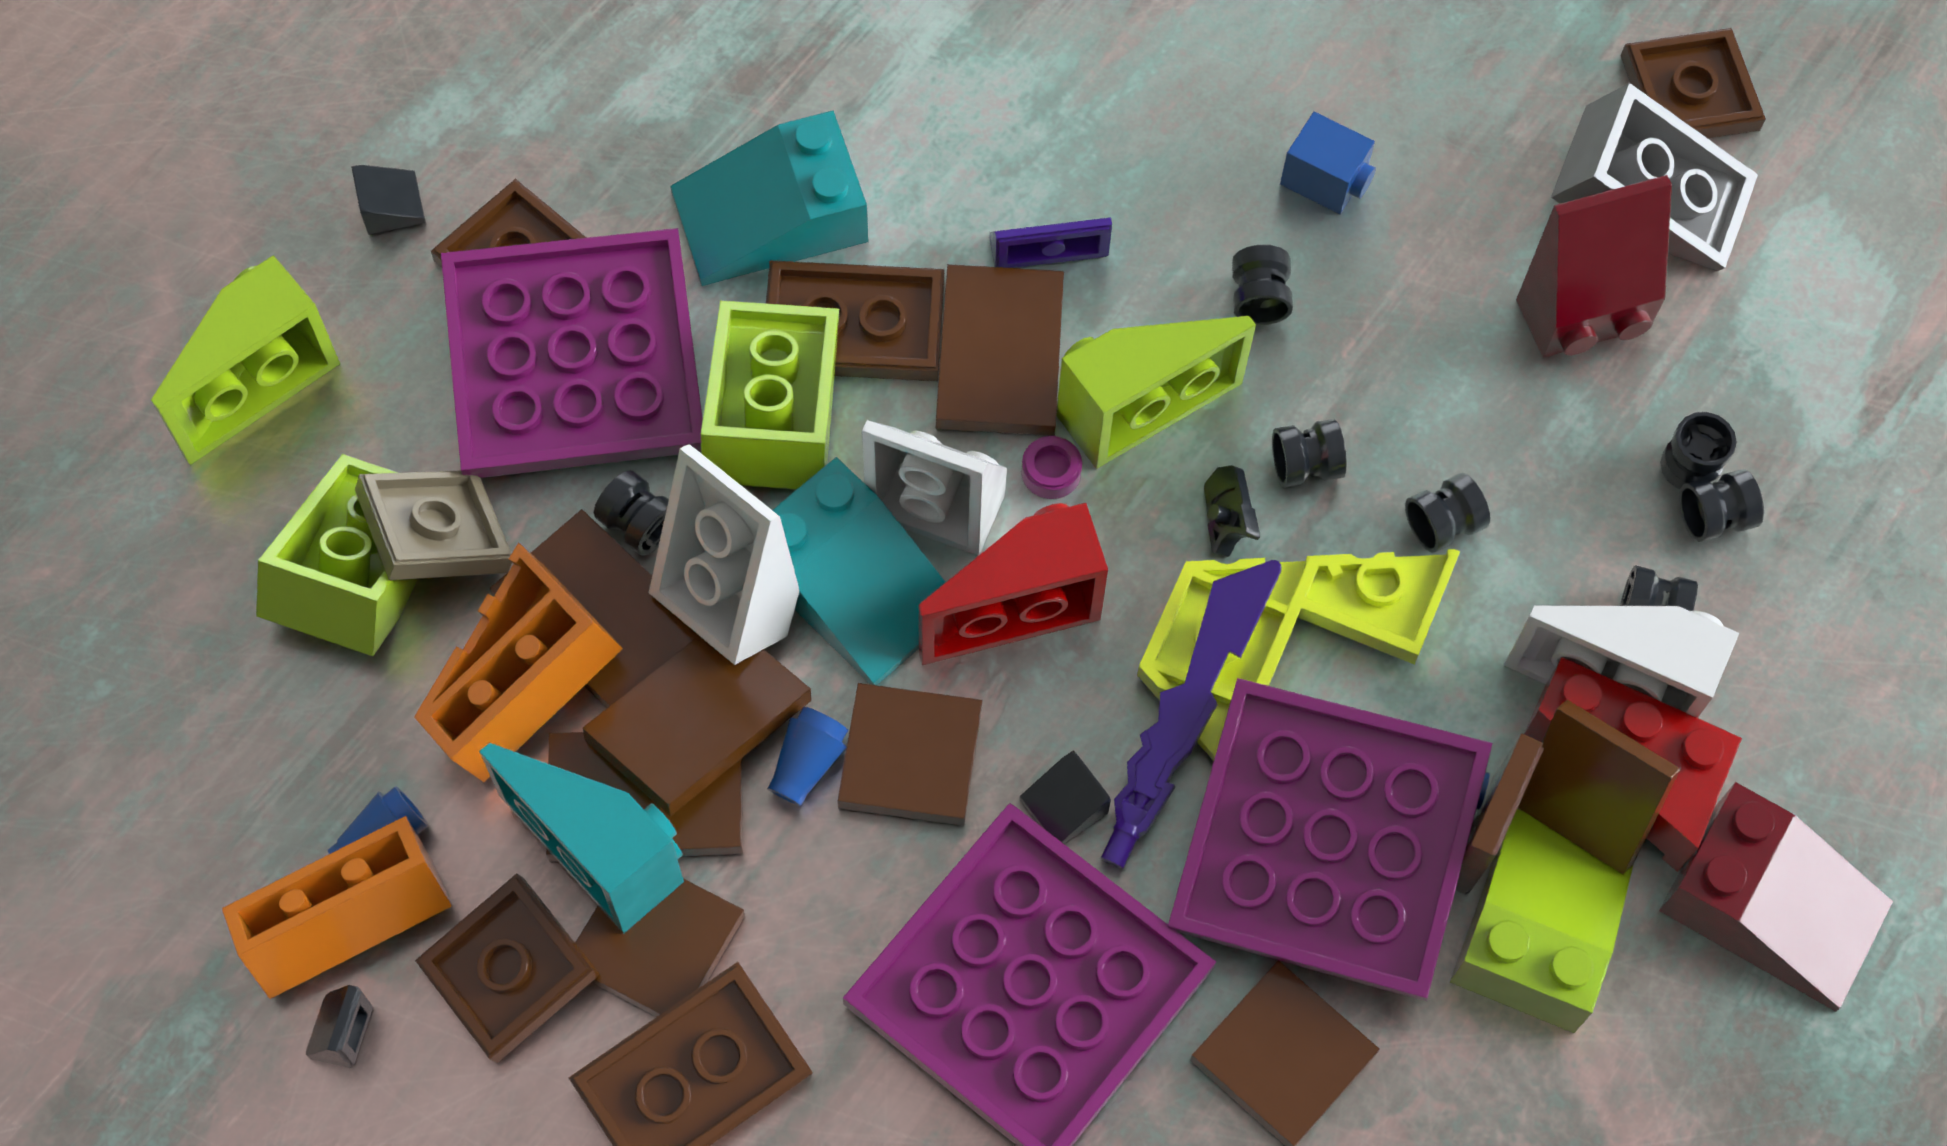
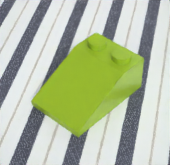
[151,255,340,465]
[701,300,839,489]
[1056,316,1256,469]
[256,454,418,656]
[1450,809,1634,1033]

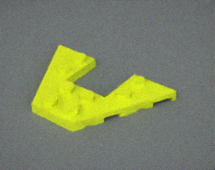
[1137,549,1460,761]

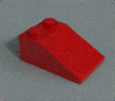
[919,503,1108,666]

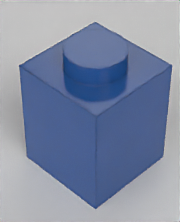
[1280,111,1376,214]

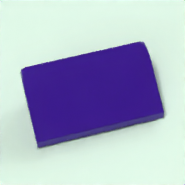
[989,217,1112,268]

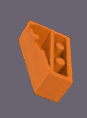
[414,542,623,782]

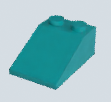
[670,110,869,286]
[772,457,946,685]
[479,743,684,933]

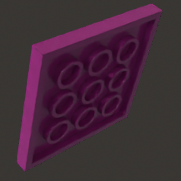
[441,228,703,478]
[1168,678,1493,1002]
[843,803,1216,1146]

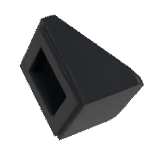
[351,165,426,235]
[1019,750,1111,844]
[306,985,373,1068]

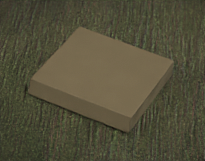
[355,470,512,580]

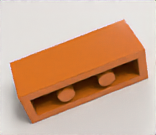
[222,816,452,999]

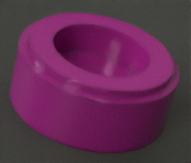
[1021,436,1082,499]

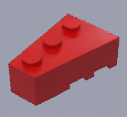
[1524,657,1742,872]

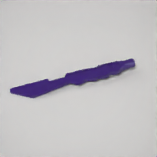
[1101,560,1282,869]

